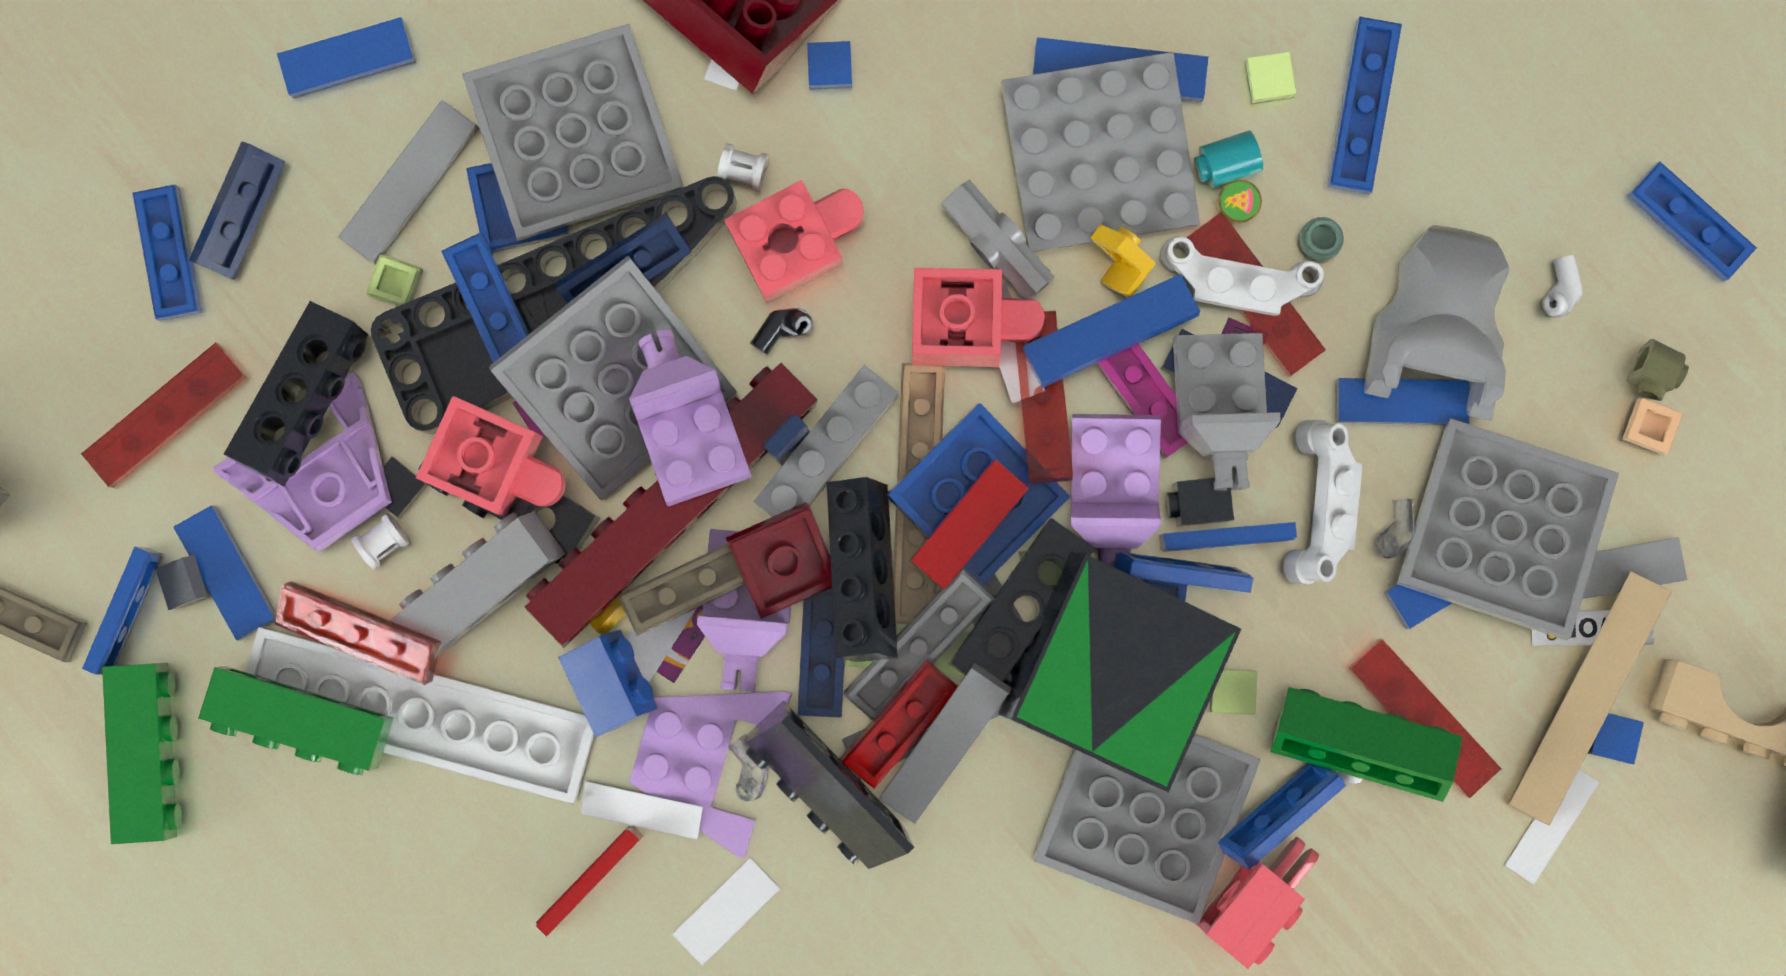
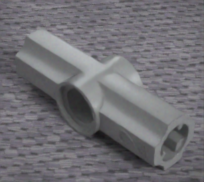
[941,179,1055,299]

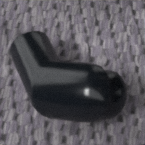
[750,308,813,355]

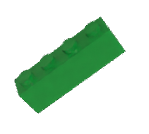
[102,663,182,844]
[198,666,394,775]
[1270,687,1463,802]

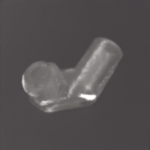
[1374,499,1416,559]
[728,734,769,802]

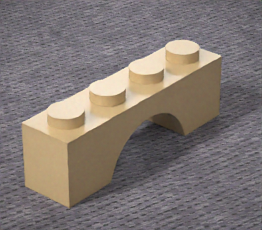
[1648,659,1786,767]

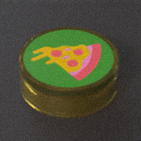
[1217,179,1262,225]

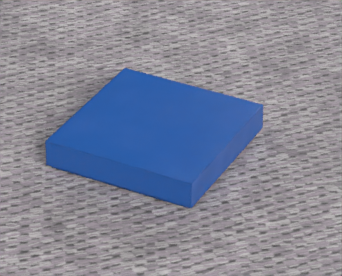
[466,163,570,253]

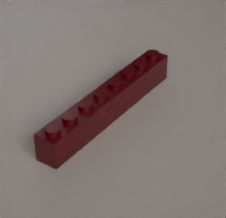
[525,363,818,649]

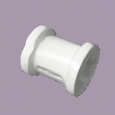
[717,143,769,192]
[351,513,410,570]

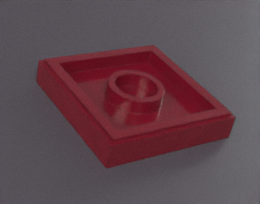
[726,502,832,619]

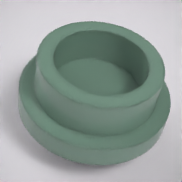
[1299,217,1344,261]

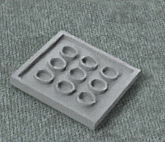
[462,24,684,241]
[1001,52,1200,252]
[489,256,737,501]
[1397,418,1619,640]
[1033,734,1261,925]

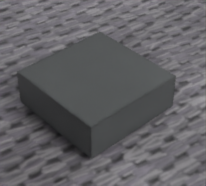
[156,555,207,610]

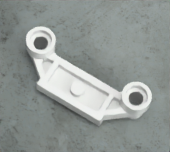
[1159,237,1324,316]
[1283,420,1362,585]

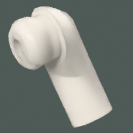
[1542,255,1583,318]

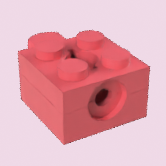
[724,180,864,304]
[912,268,1045,367]
[416,396,565,517]
[1195,837,1319,969]

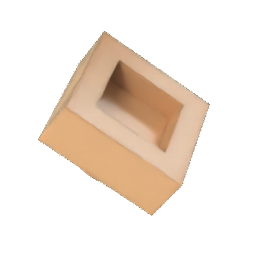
[1622,397,1683,455]

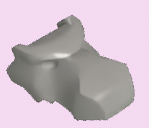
[1364,225,1509,421]

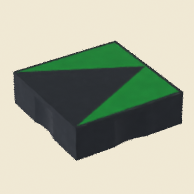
[998,552,1241,793]

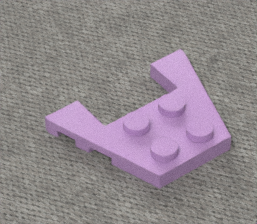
[213,372,392,552]
[629,691,792,859]

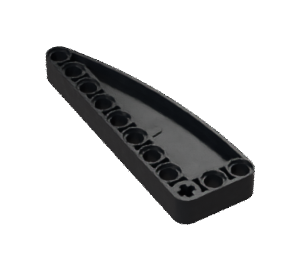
[371,176,737,434]

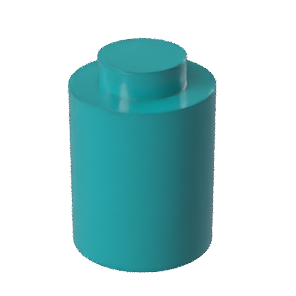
[1194,130,1263,188]

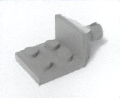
[1173,333,1280,491]

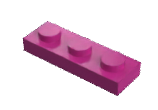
[1097,344,1188,459]

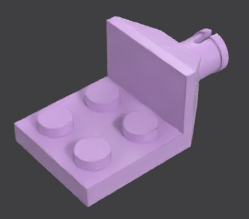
[629,330,752,507]
[1071,414,1161,566]
[697,529,791,692]

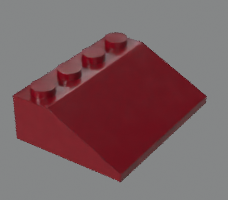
[643,0,841,95]

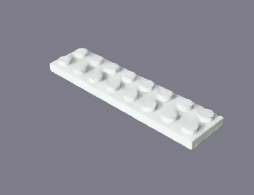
[246,627,594,804]

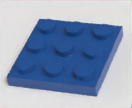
[885,403,1071,585]

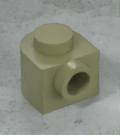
[1626,339,1689,401]

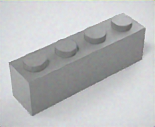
[753,365,898,517]
[390,511,566,662]

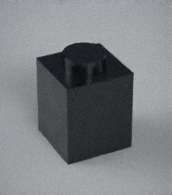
[1166,478,1234,527]

